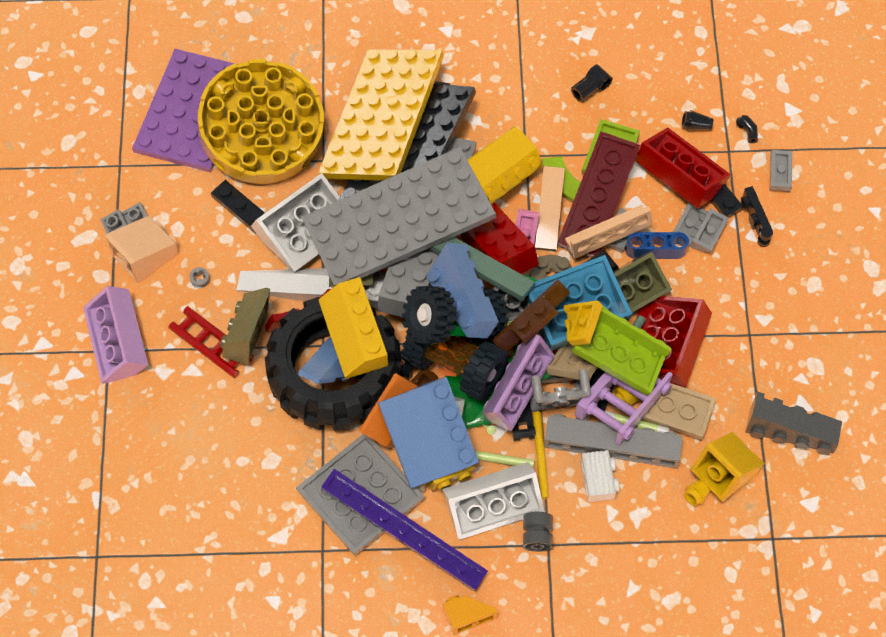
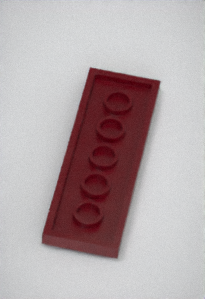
[557,131,640,258]

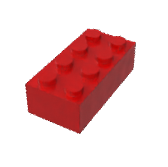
[460,202,539,274]

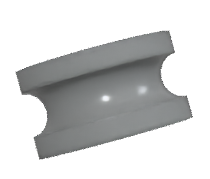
[190,267,209,288]

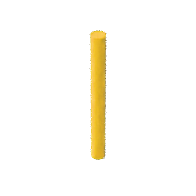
[533,412,549,500]

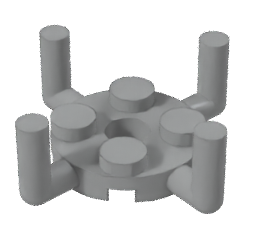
[530,369,591,412]

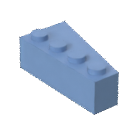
[426,243,499,338]

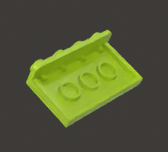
[571,306,671,396]

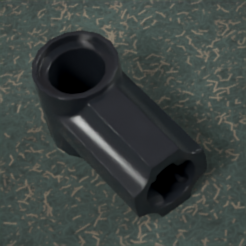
[571,64,613,102]

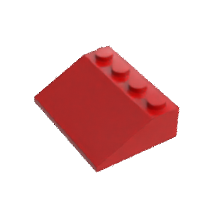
[636,296,712,388]

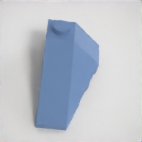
[298,337,367,384]

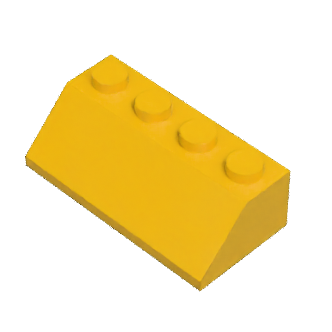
[467,126,542,204]
[319,277,388,379]

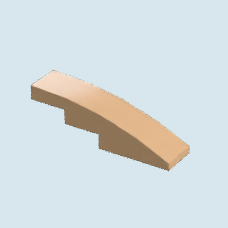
[535,166,565,250]

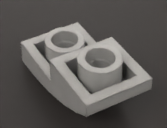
[100,202,148,234]

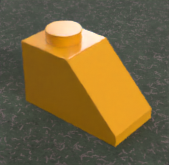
[443,595,498,636]

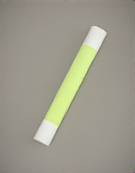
[605,411,669,433]

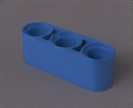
[625,232,689,259]

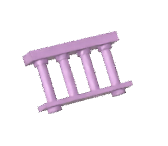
[575,372,673,445]

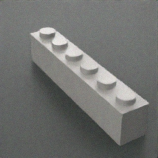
[544,414,683,469]

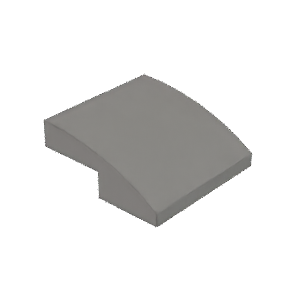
[673,202,729,253]

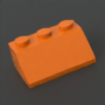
[359,373,418,449]

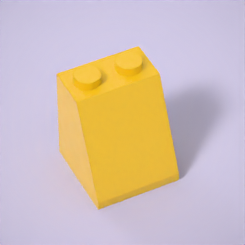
[690,432,765,502]

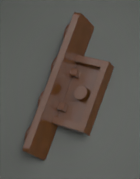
[492,280,570,352]

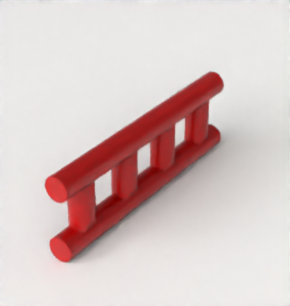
[168,306,254,378]

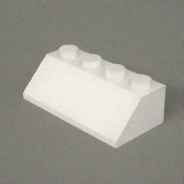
[442,462,545,540]

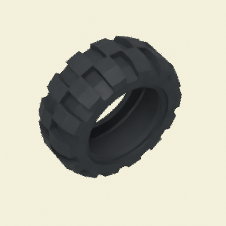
[265,297,402,431]

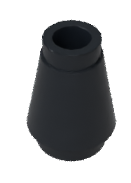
[682,110,714,130]

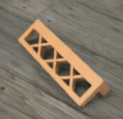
[565,205,652,259]

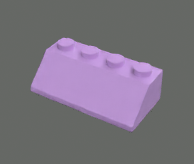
[83,286,148,384]
[482,335,555,431]

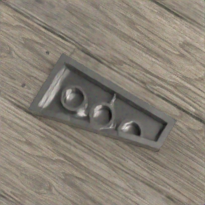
[745,391,842,454]

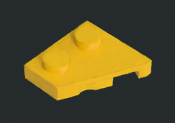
[564,300,603,346]

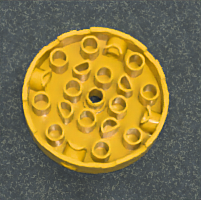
[198,59,324,184]

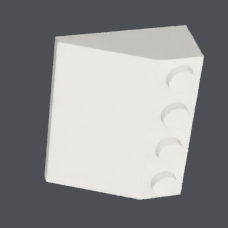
[251,173,340,272]

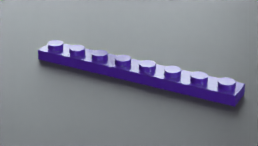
[321,469,488,592]

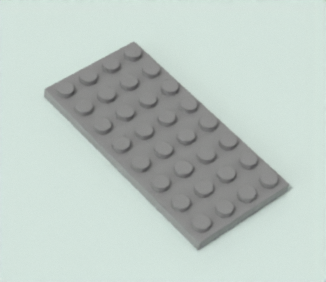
[302,147,497,287]

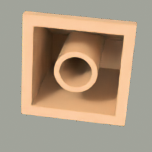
[105,216,178,284]

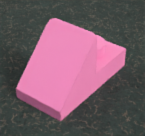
[516,209,540,245]

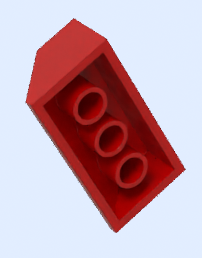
[635,127,731,209]

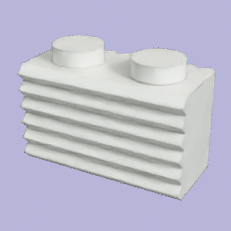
[580,450,619,502]

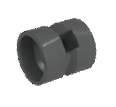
[523,511,553,552]

